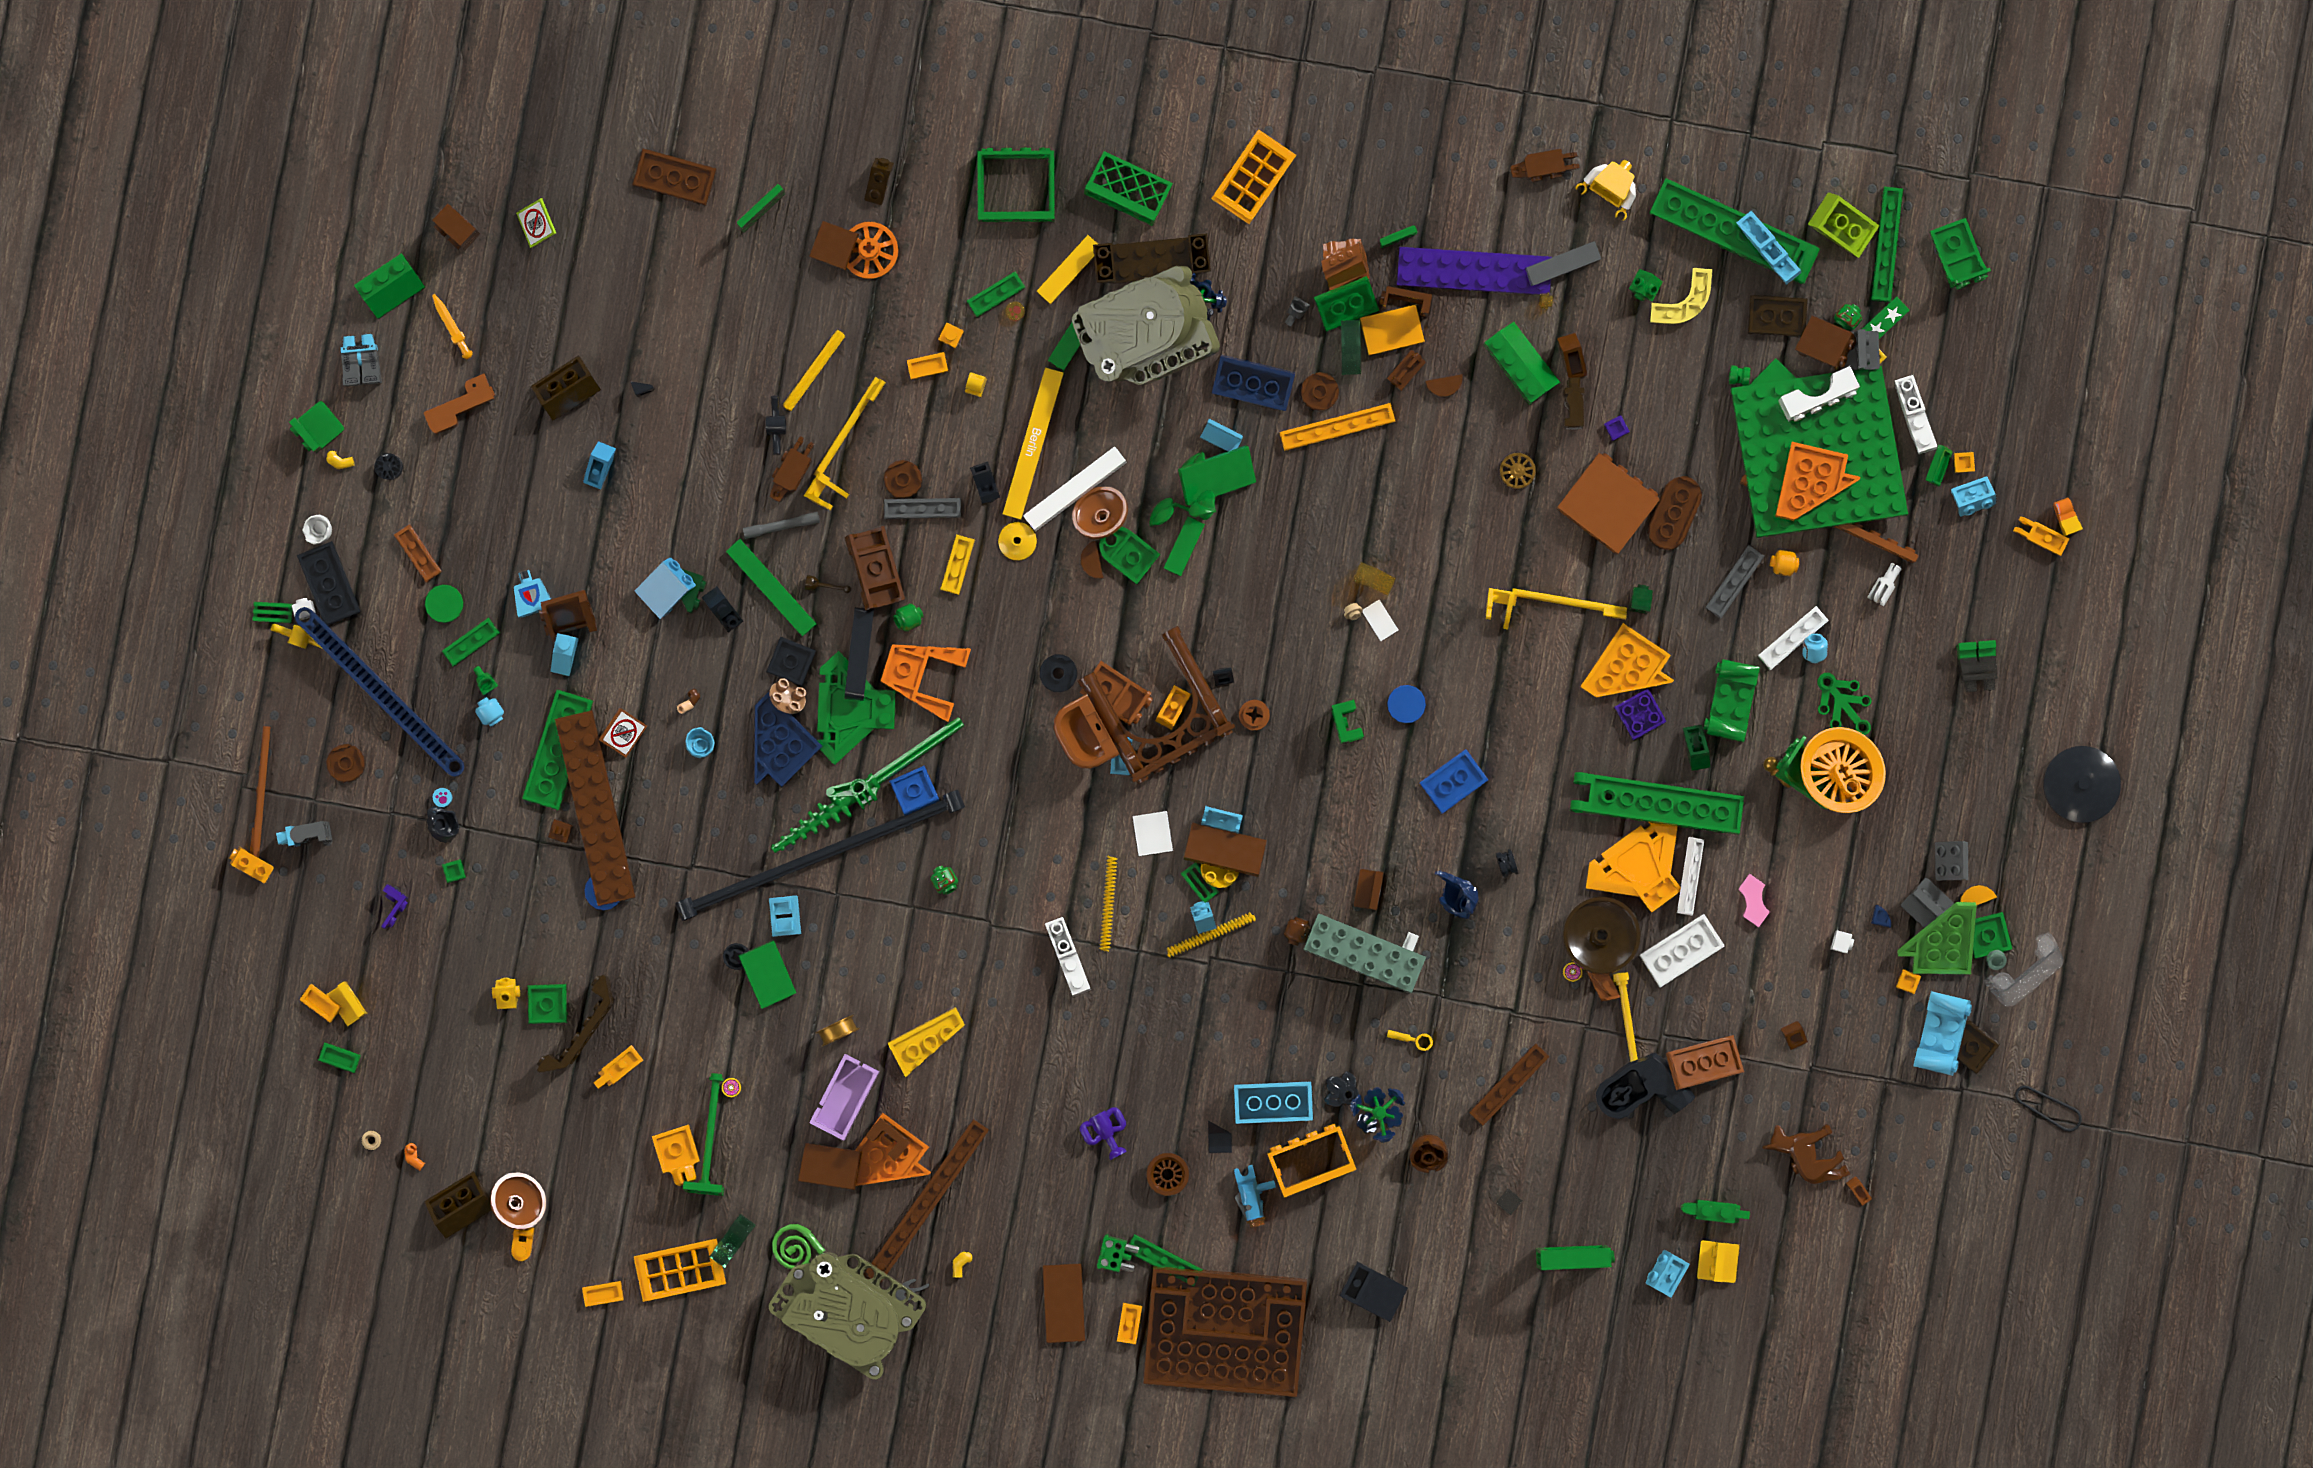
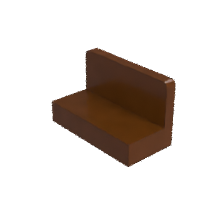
[1354,869,1383,910]

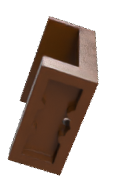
[1379,286,1432,318]

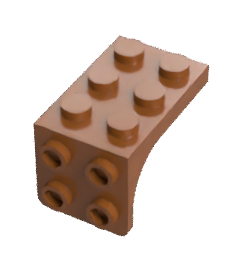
[1080,661,1153,727]

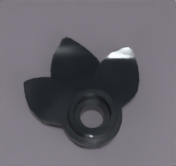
[1324,1071,1359,1107]

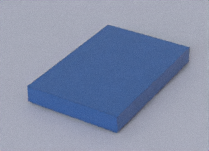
[1420,749,1488,814]

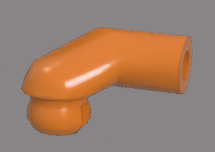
[404,1143,425,1171]

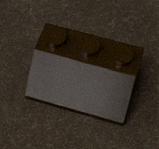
[531,355,601,421]
[424,1171,492,1239]

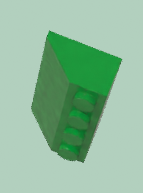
[1483,322,1560,406]

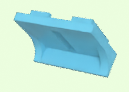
[769,896,801,937]

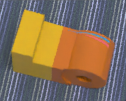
[2053,497,2083,536]

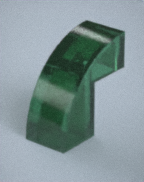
[1341,320,1361,375]
[709,1214,756,1268]

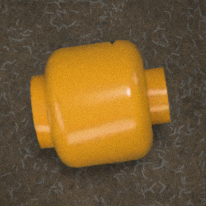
[1770,550,1799,576]

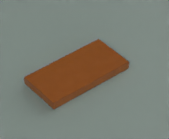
[1665,1035,1744,1090]

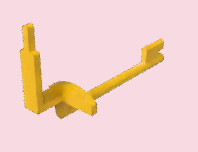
[804,377,886,510]
[1486,588,1627,629]

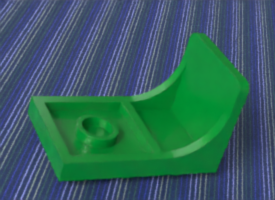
[1929,218,1991,290]
[1775,735,1838,810]

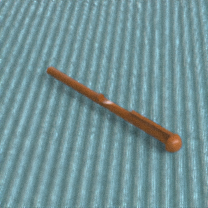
[249,726,271,878]

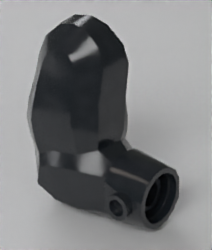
[1596,1053,1695,1119]

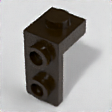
[864,158,894,205]

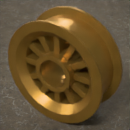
[816,1015,860,1047]

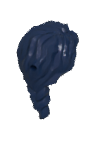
[1435,870,1479,919]

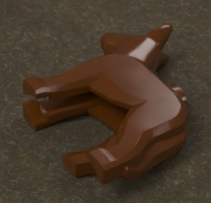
[1762,1124,1850,1184]

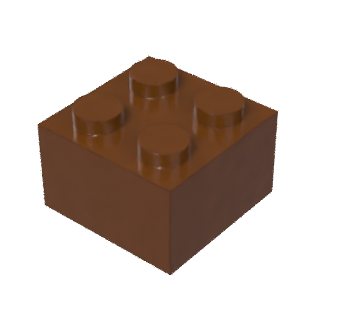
[432,203,480,251]

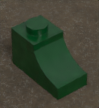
[1683,724,1710,771]

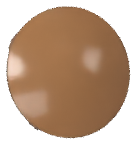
[769,678,806,714]

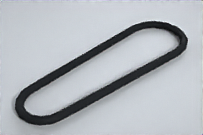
[2015,1085,2082,1132]

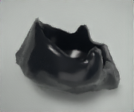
[427,806,459,843]

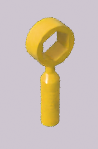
[1387,1030,1433,1051]

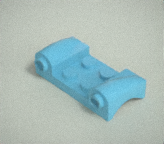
[1913,991,1972,1076]

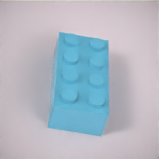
[1234,1082,1313,1124]

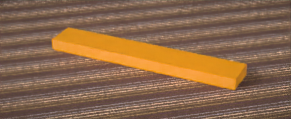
[1279,403,1395,451]

